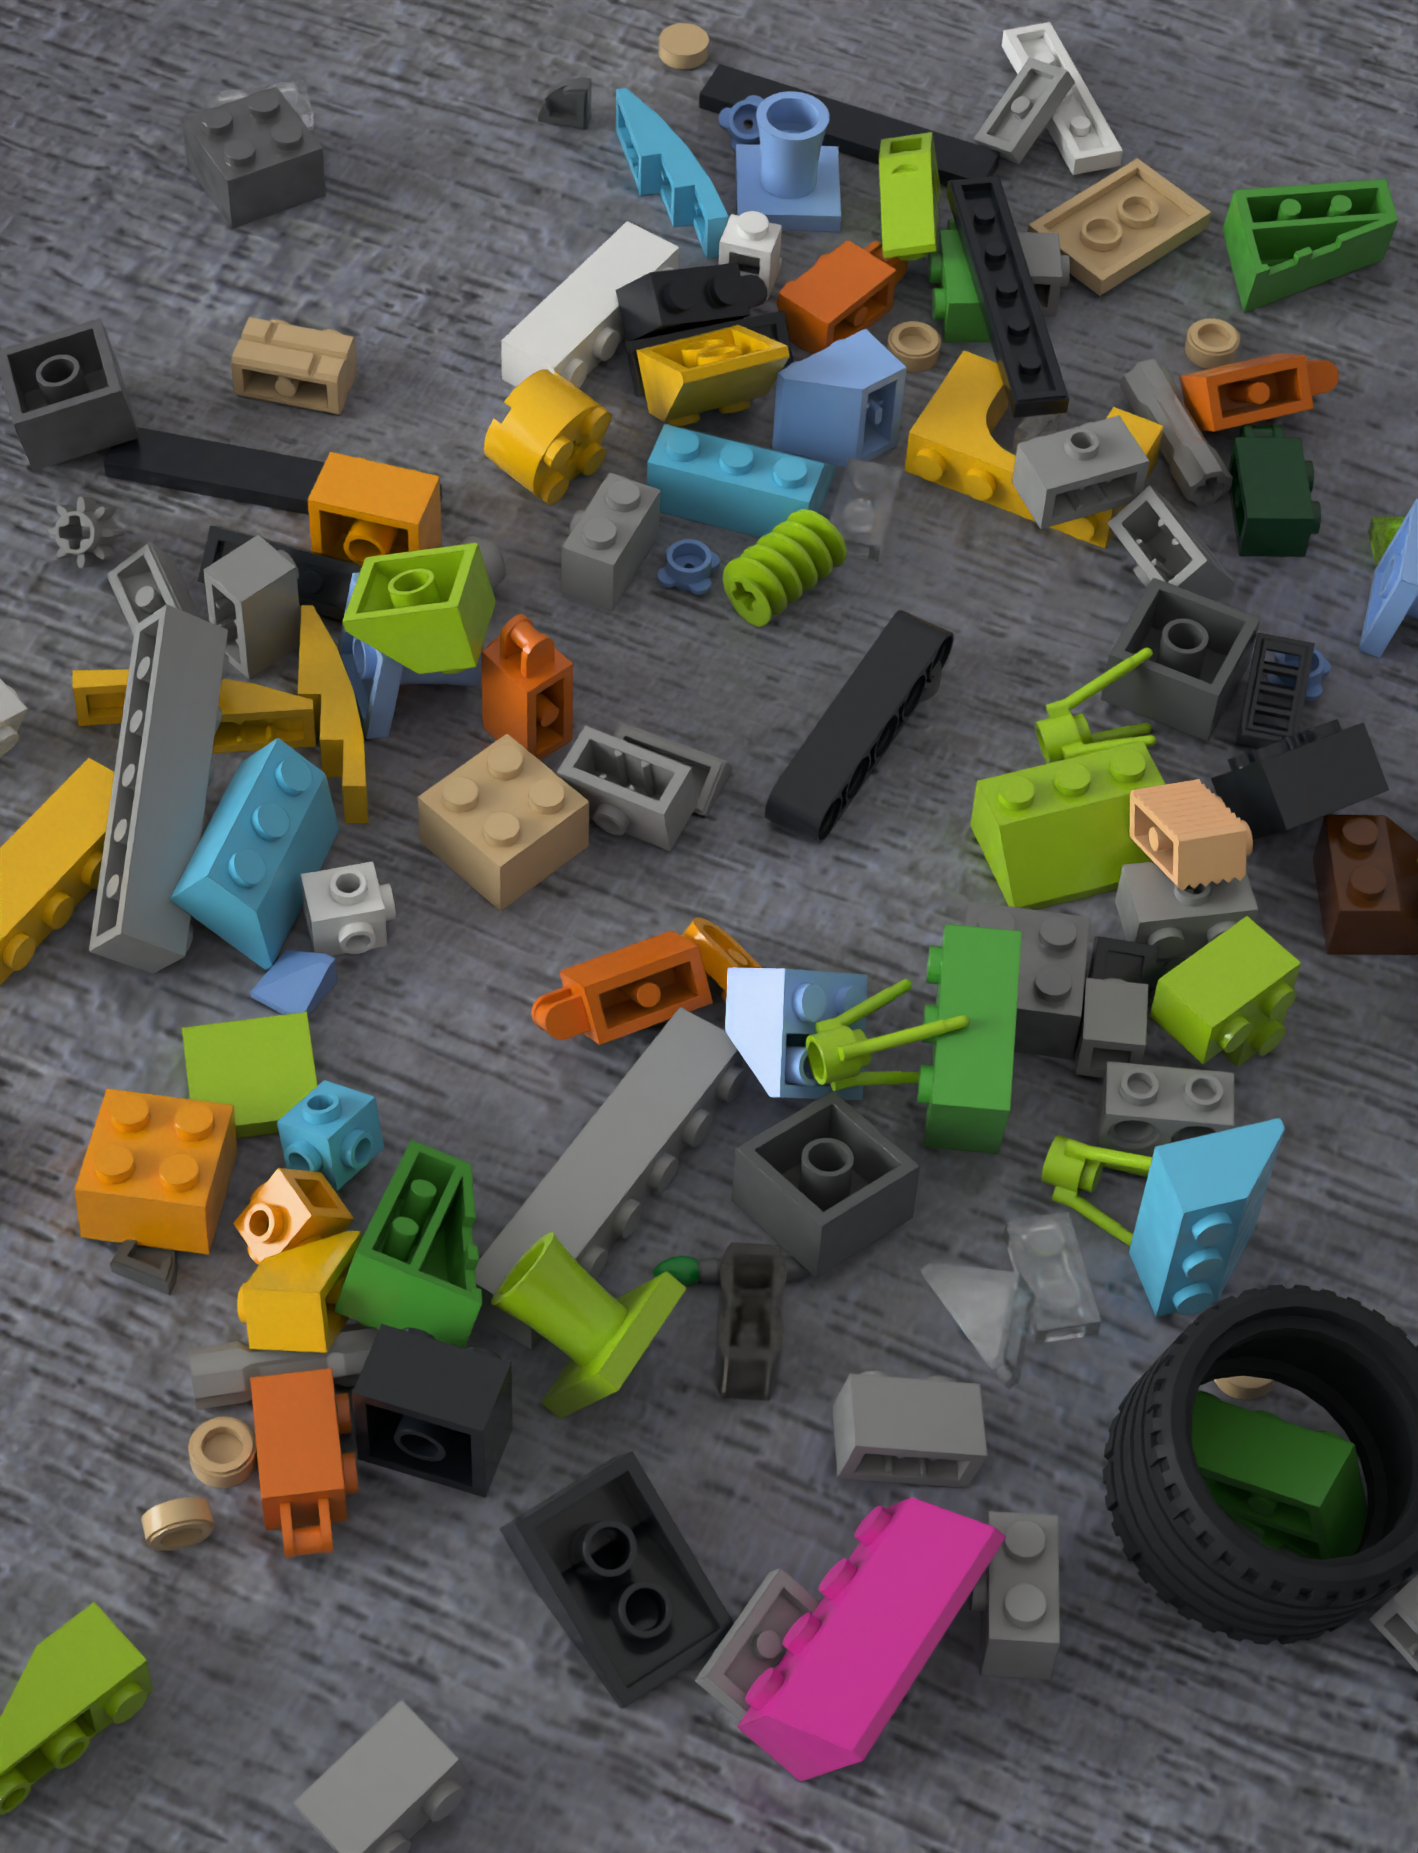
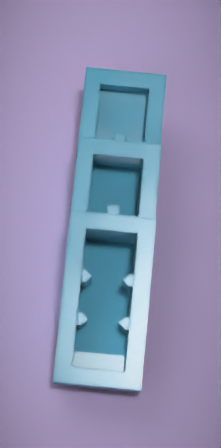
[615,88,729,259]

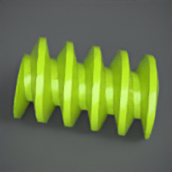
[723,509,847,627]

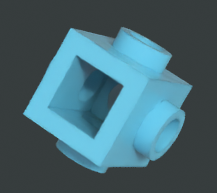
[277,1080,384,1191]

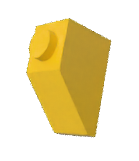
[237,1230,362,1353]

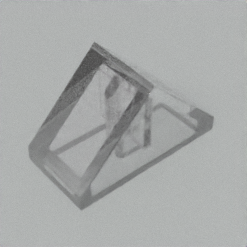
[920,1263,1035,1389]

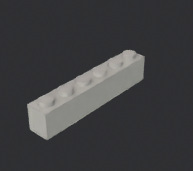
[89,604,229,974]
[475,1007,747,1350]

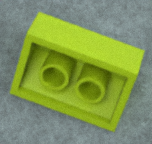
[970,741,1166,910]

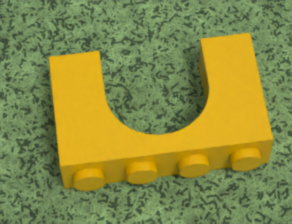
[904,350,1164,549]

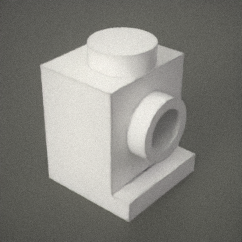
[718,211,782,300]

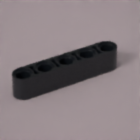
[765,610,954,843]

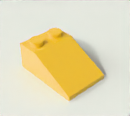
[636,325,790,426]

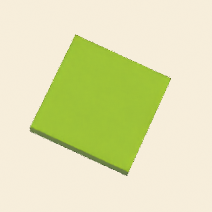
[182,1012,318,1138]

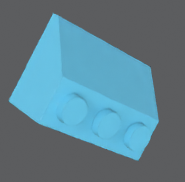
[647,424,836,538]
[169,738,340,970]
[1129,1118,1285,1317]

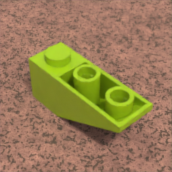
[879,132,941,261]
[0,1602,153,1815]

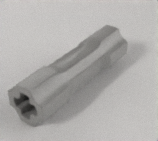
[1120,359,1233,507]
[188,1323,379,1410]

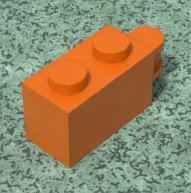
[776,240,908,355]
[1180,353,1339,432]
[481,614,573,761]
[531,930,713,1045]
[250,1368,359,1559]

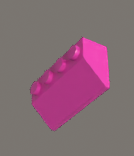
[737,1497,1006,1782]

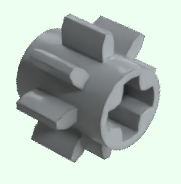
[48,496,124,568]

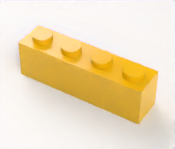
[0,758,114,985]

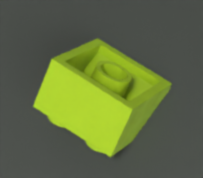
[342,543,496,674]

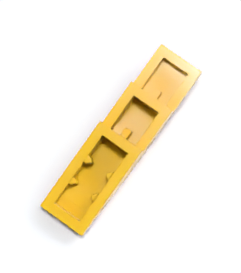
[298,605,369,824]
[72,669,316,754]

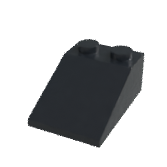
[499,1451,734,1708]

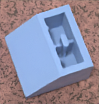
[772,328,907,468]
[725,968,868,1100]

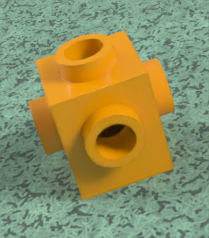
[233,1168,354,1265]

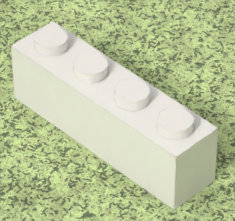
[501,221,679,388]

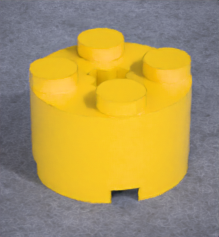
[484,369,612,505]

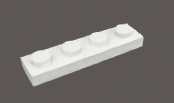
[1002,22,1123,175]

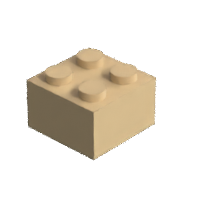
[418,733,589,911]

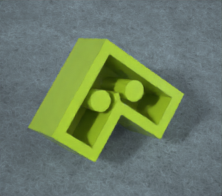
[1150,916,1301,1067]

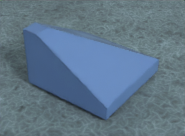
[250,950,337,1017]

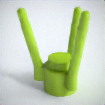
[1035,647,1156,764]
[806,979,970,1092]
[1041,1134,1152,1247]

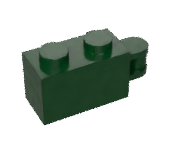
[1228,424,1321,557]

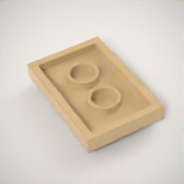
[1027,158,1212,296]

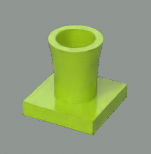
[491,1232,687,1419]

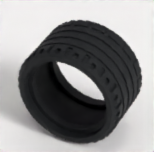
[1103,1285,1418,1645]

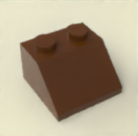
[1313,814,1418,955]

